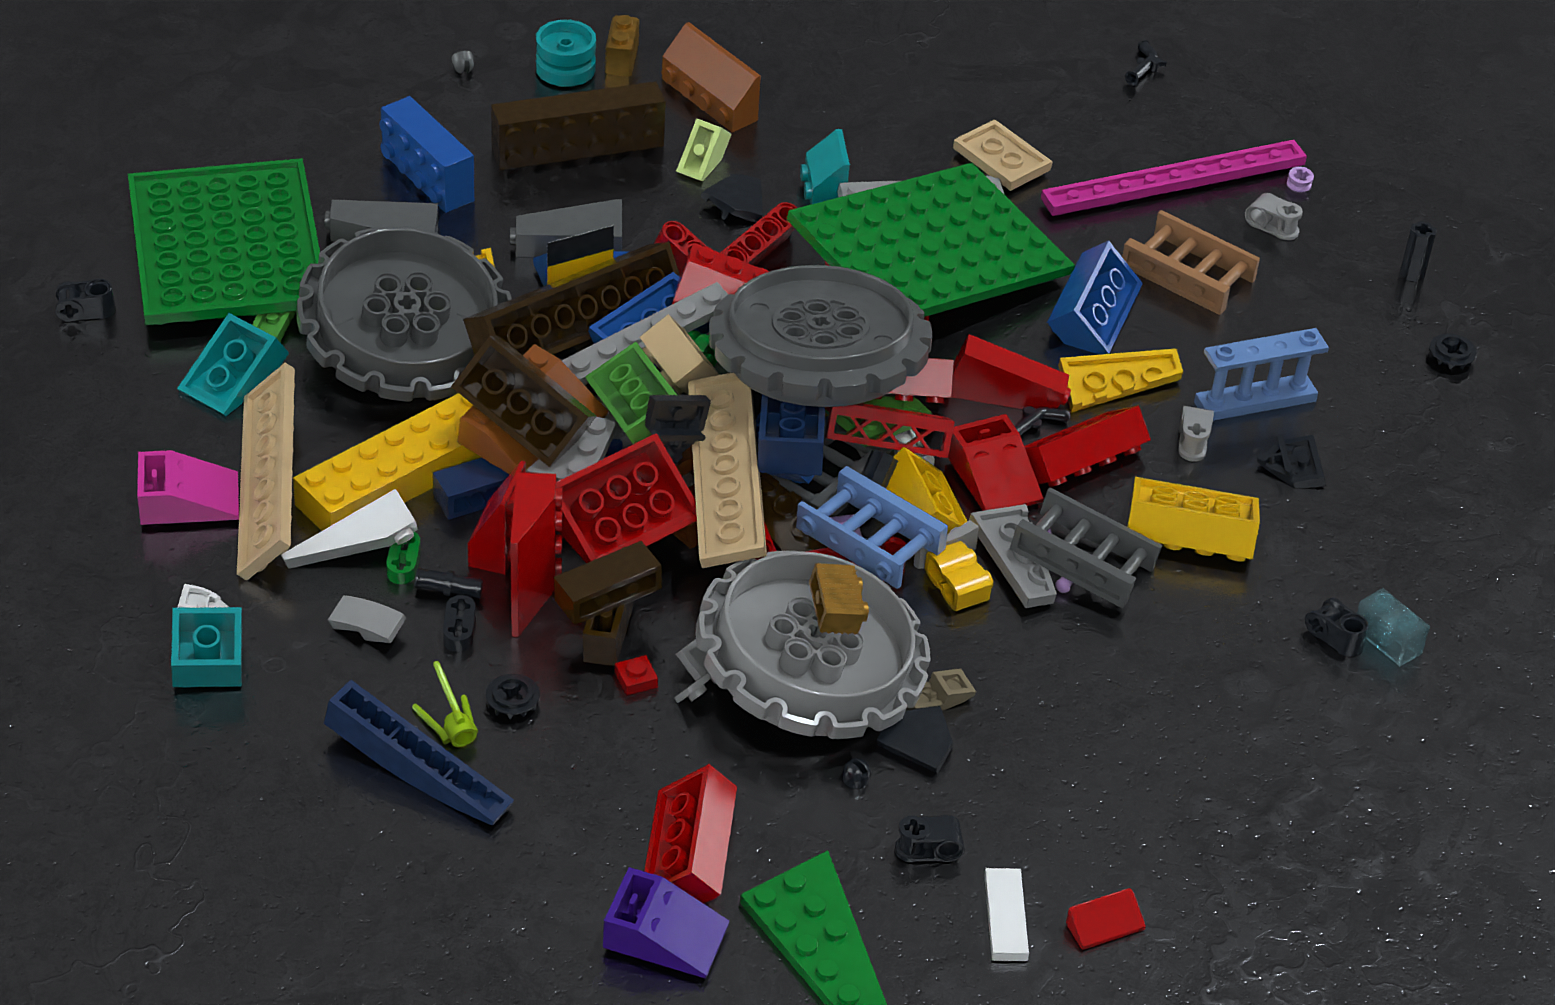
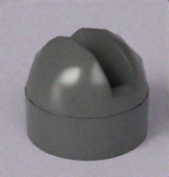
[451,51,474,74]

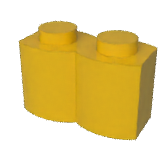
[924,541,993,611]

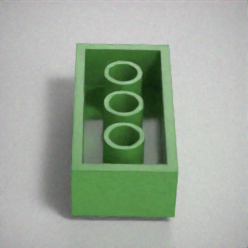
[585,342,677,444]

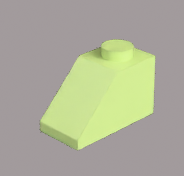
[676,119,732,182]

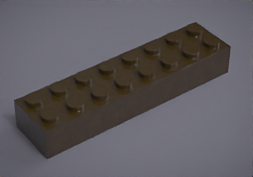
[463,241,680,355]

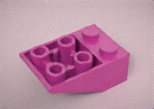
[137,450,239,525]

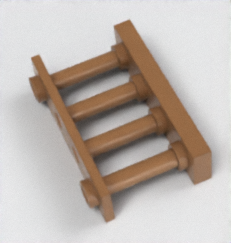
[1122,210,1260,315]

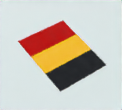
[547,225,614,285]

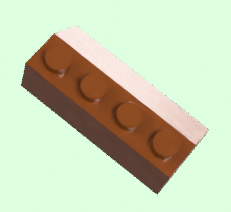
[661,22,761,133]

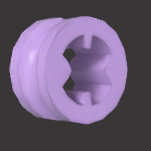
[1287,167,1314,192]

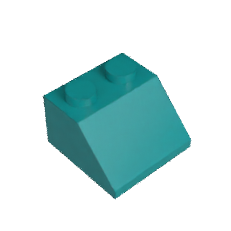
[800,129,850,205]

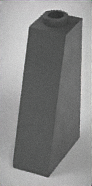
[510,199,622,257]
[325,200,438,242]

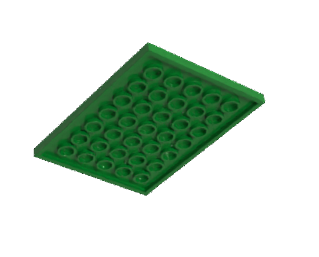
[128,158,320,325]
[787,163,1075,317]

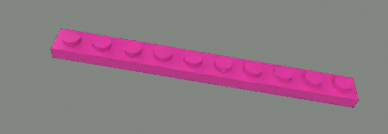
[1041,140,1307,216]

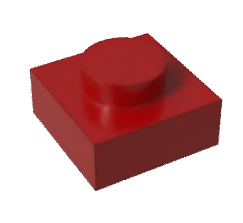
[615,655,658,696]

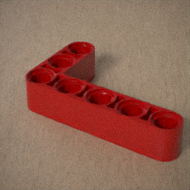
[654,202,797,275]

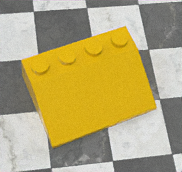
[1127,477,1260,561]

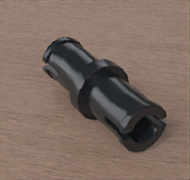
[415,567,483,599]

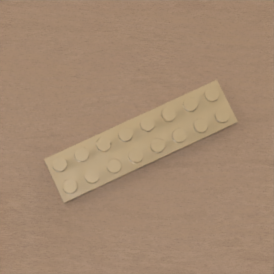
[237,363,295,580]
[688,373,767,568]

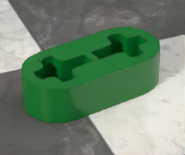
[386,532,421,584]

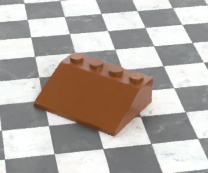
[457,344,608,474]

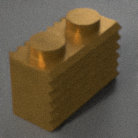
[605,15,639,76]
[809,563,869,635]

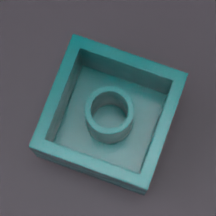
[171,607,242,687]

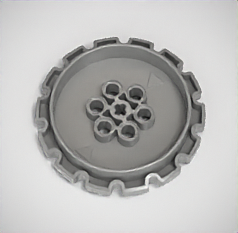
[696,551,931,739]

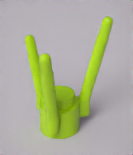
[412,661,478,747]

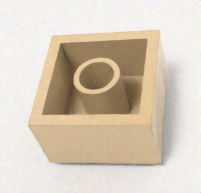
[639,314,720,395]

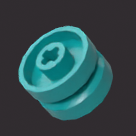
[536,20,596,87]

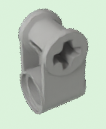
[1245,193,1303,240]
[1178,405,1214,461]

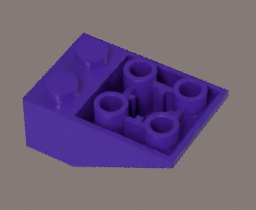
[603,867,730,978]

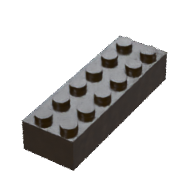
[491,81,666,170]

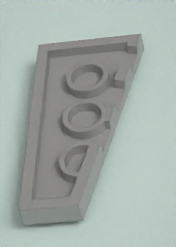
[969,504,1057,608]

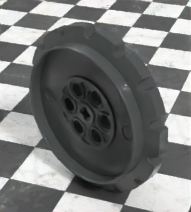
[296,226,512,401]
[709,265,932,407]

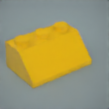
[886,447,967,540]

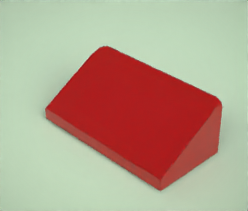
[1066,888,1146,950]

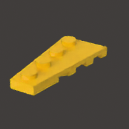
[1058,349,1183,413]

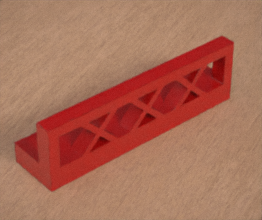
[825,403,955,458]

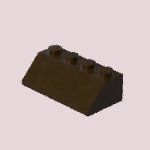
[451,336,597,467]

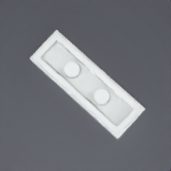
[984,868,1029,961]

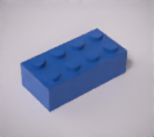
[380,96,475,213]

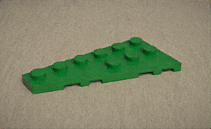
[740,850,887,1005]

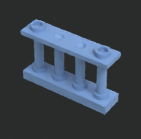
[1194,328,1329,421]
[796,466,948,589]

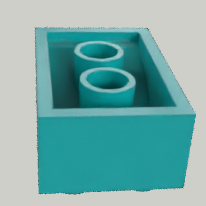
[177,313,289,417]

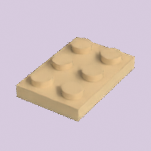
[953,119,1052,191]

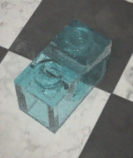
[1357,588,1430,667]

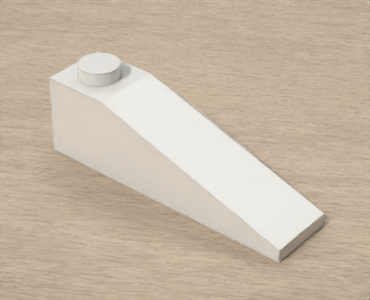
[281,489,418,569]

